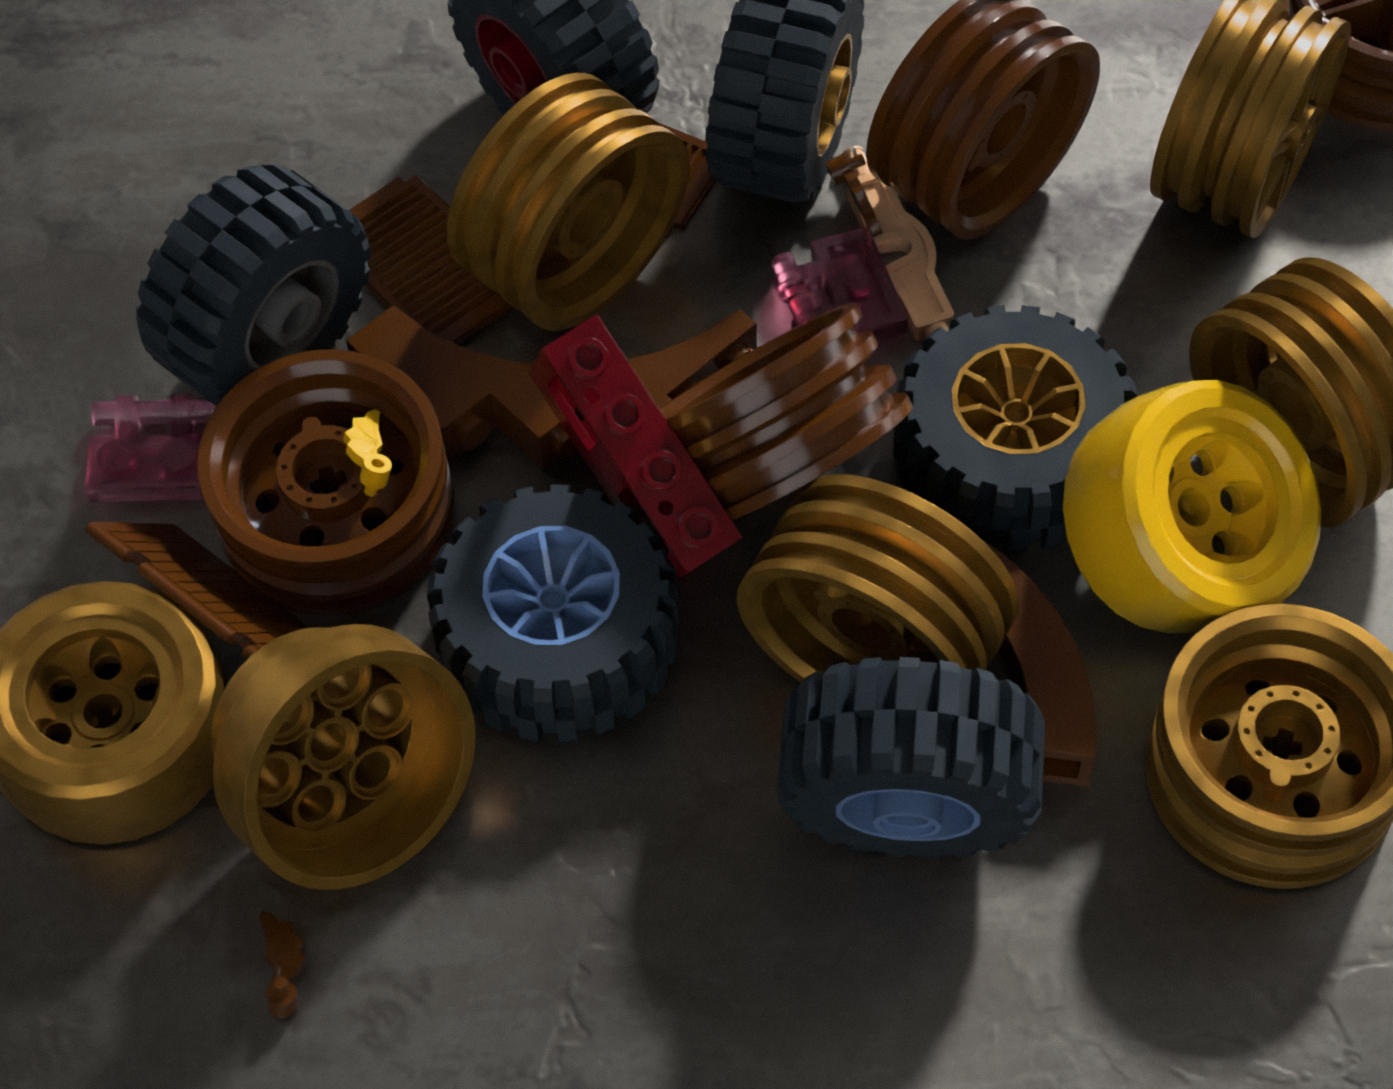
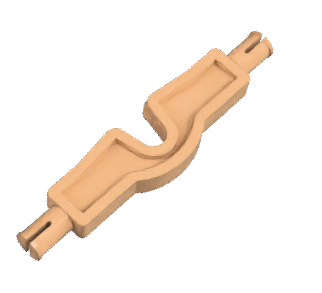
[842,146,954,341]

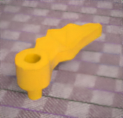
[343,409,392,497]

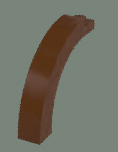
[982,539,1096,787]

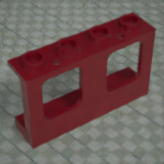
[528,314,743,580]

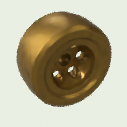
[0,581,228,845]

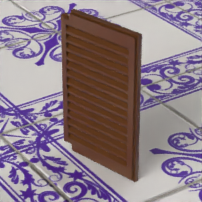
[349,175,514,345]

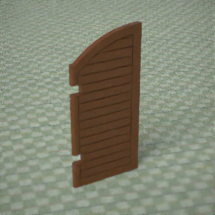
[85,522,309,659]

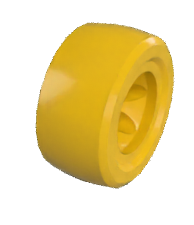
[1063,380,1321,633]

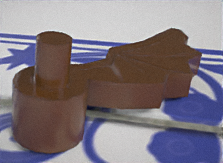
[825,153,883,238]
[259,910,306,1019]

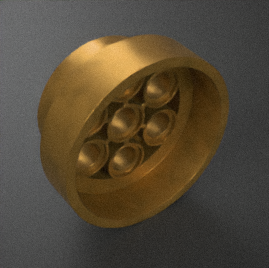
[211,624,475,890]

